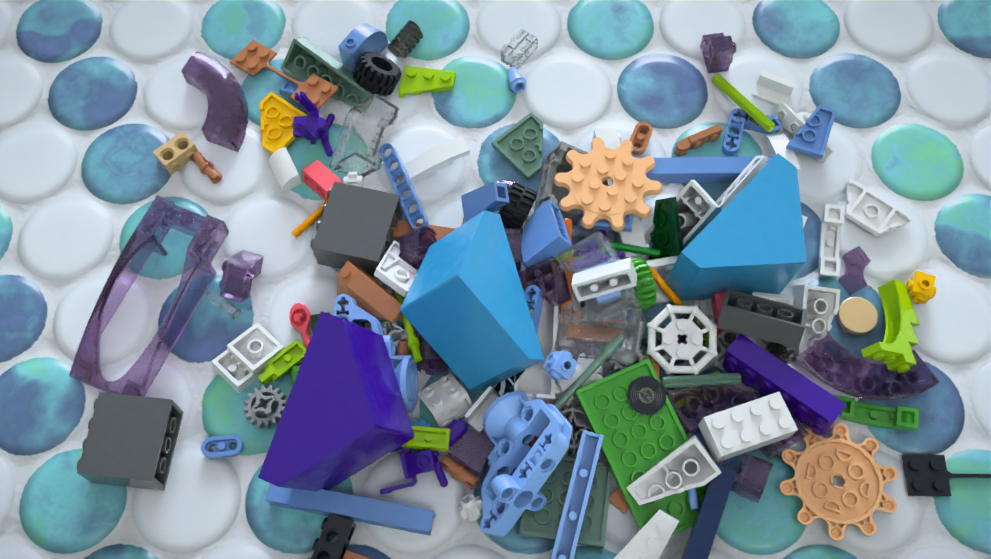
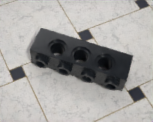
[308,513,356,559]

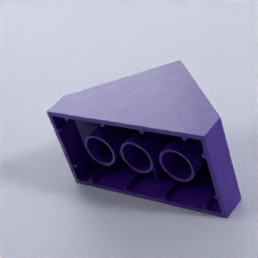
[258,311,414,492]

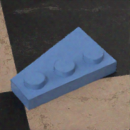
[785,105,837,159]

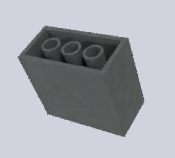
[310,181,403,276]
[77,392,184,491]

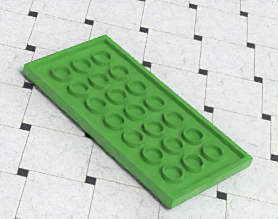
[575,358,707,536]

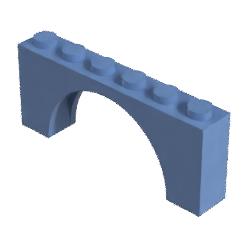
[461,182,522,285]

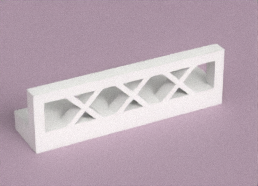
[716,155,769,211]

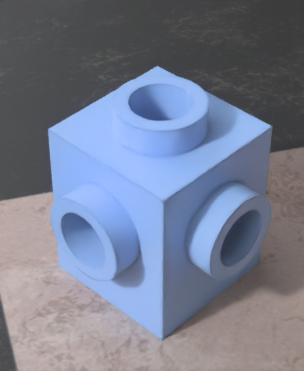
[541,350,578,381]

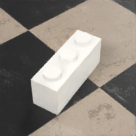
[571,257,637,302]

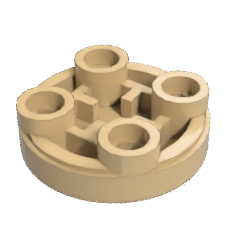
[837,297,878,335]

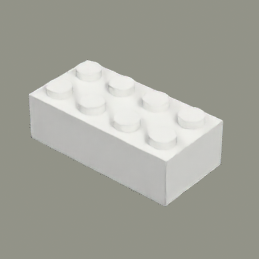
[698,392,798,463]

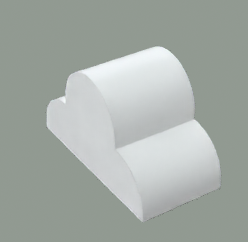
[645,180,721,258]

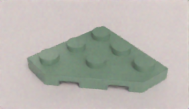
[491,112,543,181]

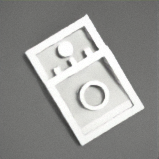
[212,322,284,394]

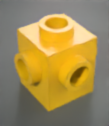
[906,271,937,304]

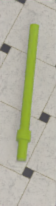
[393,289,422,362]

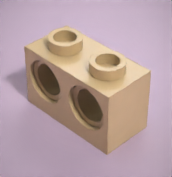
[153,131,198,175]

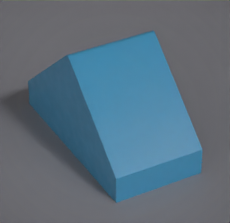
[665,153,807,301]
[400,210,544,390]

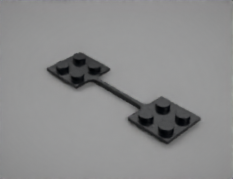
[902,455,991,496]

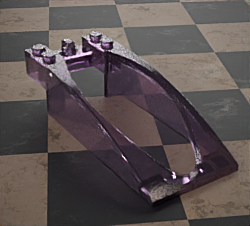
[69,195,229,397]

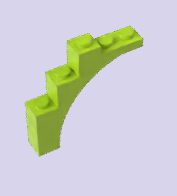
[861,280,920,373]

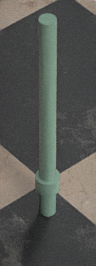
[553,333,626,410]

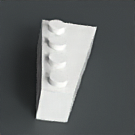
[613,509,679,559]

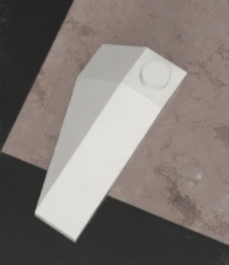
[792,284,840,365]
[626,435,722,505]

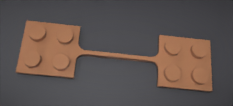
[230,40,339,110]

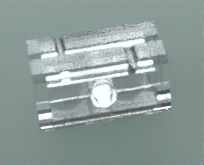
[500,29,538,70]

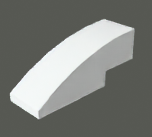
[765,133,800,175]

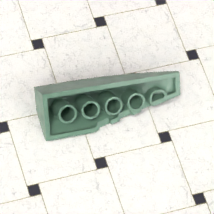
[281,38,374,110]

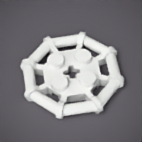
[646,304,718,375]

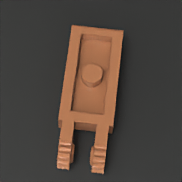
[674,124,723,157]

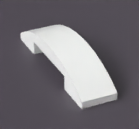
[818,204,844,278]

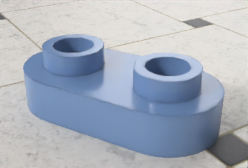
[201,435,244,459]

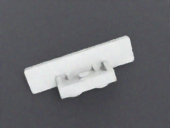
[772,103,834,164]

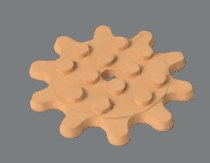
[553,137,662,232]
[779,423,898,541]

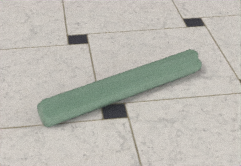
[661,373,741,388]

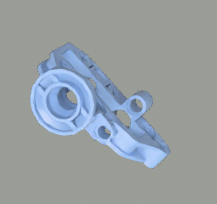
[333,294,418,412]
[480,391,573,537]

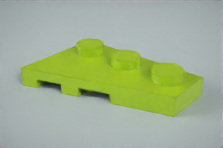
[398,66,456,98]

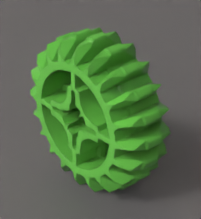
[630,258,657,310]

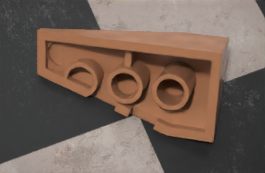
[336,260,402,323]

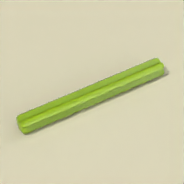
[711,73,775,132]

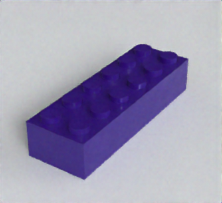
[722,333,847,438]

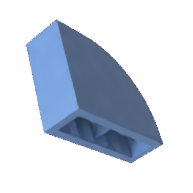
[338,24,388,73]
[520,199,572,273]

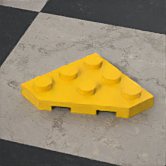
[259,91,308,154]

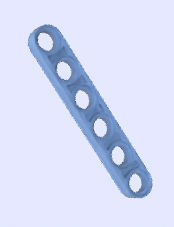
[379,143,429,232]

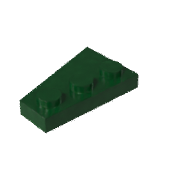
[649,197,684,259]

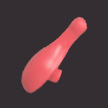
[289,303,311,349]

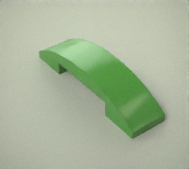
[834,395,919,430]

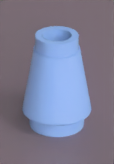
[507,67,526,93]

